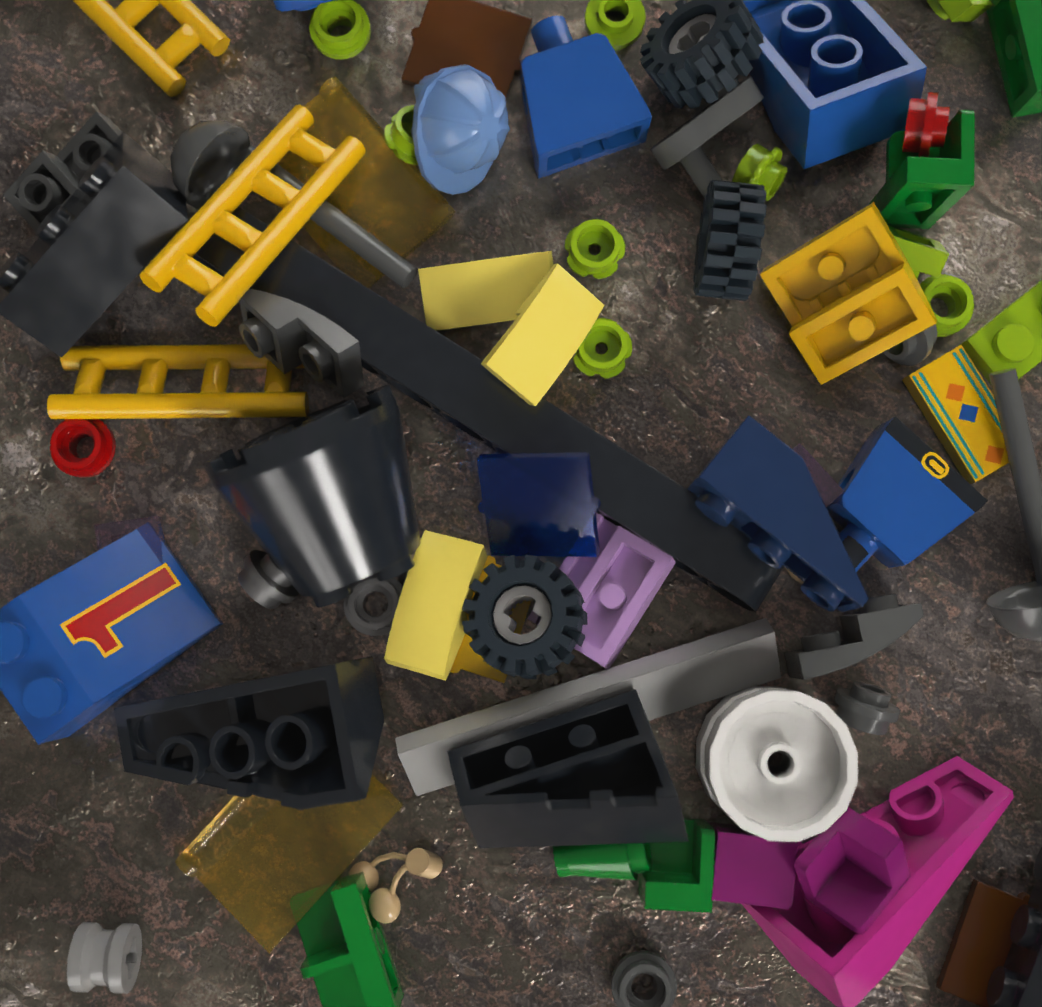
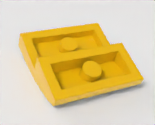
[760,202,937,385]

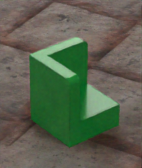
[638,818,715,913]

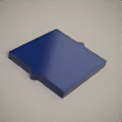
[477,452,601,557]

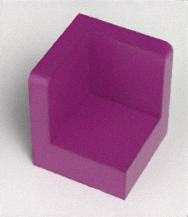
[794,807,910,934]
[708,821,798,909]

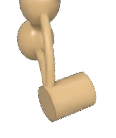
[349,848,443,924]

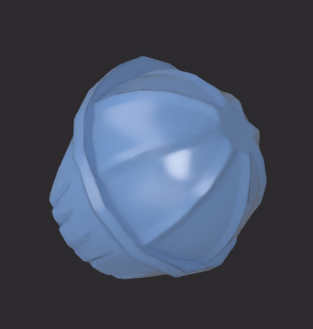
[411,64,510,195]

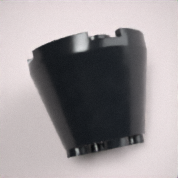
[203,385,421,608]

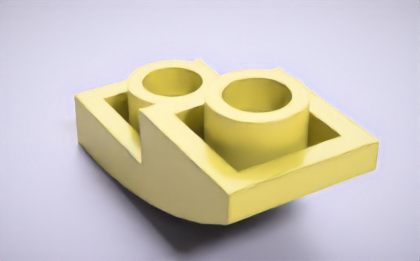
[418,251,553,331]
[481,263,604,406]
[384,530,488,681]

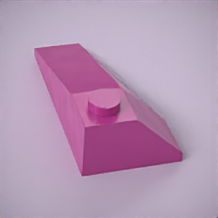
[742,756,1014,1007]

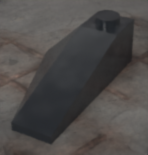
[114,656,384,810]

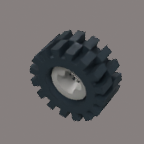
[640,0,764,109]
[693,180,767,301]
[462,554,588,679]

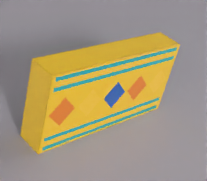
[902,344,1009,484]

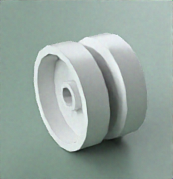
[696,686,858,842]

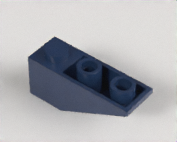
[687,415,869,612]

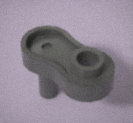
[650,76,764,197]

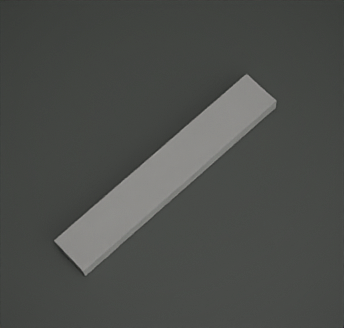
[395,618,781,796]

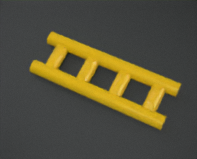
[72,0,230,97]
[139,104,366,327]
[47,344,309,420]

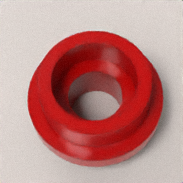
[902,92,950,157]
[50,419,116,478]

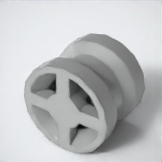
[67,922,142,994]

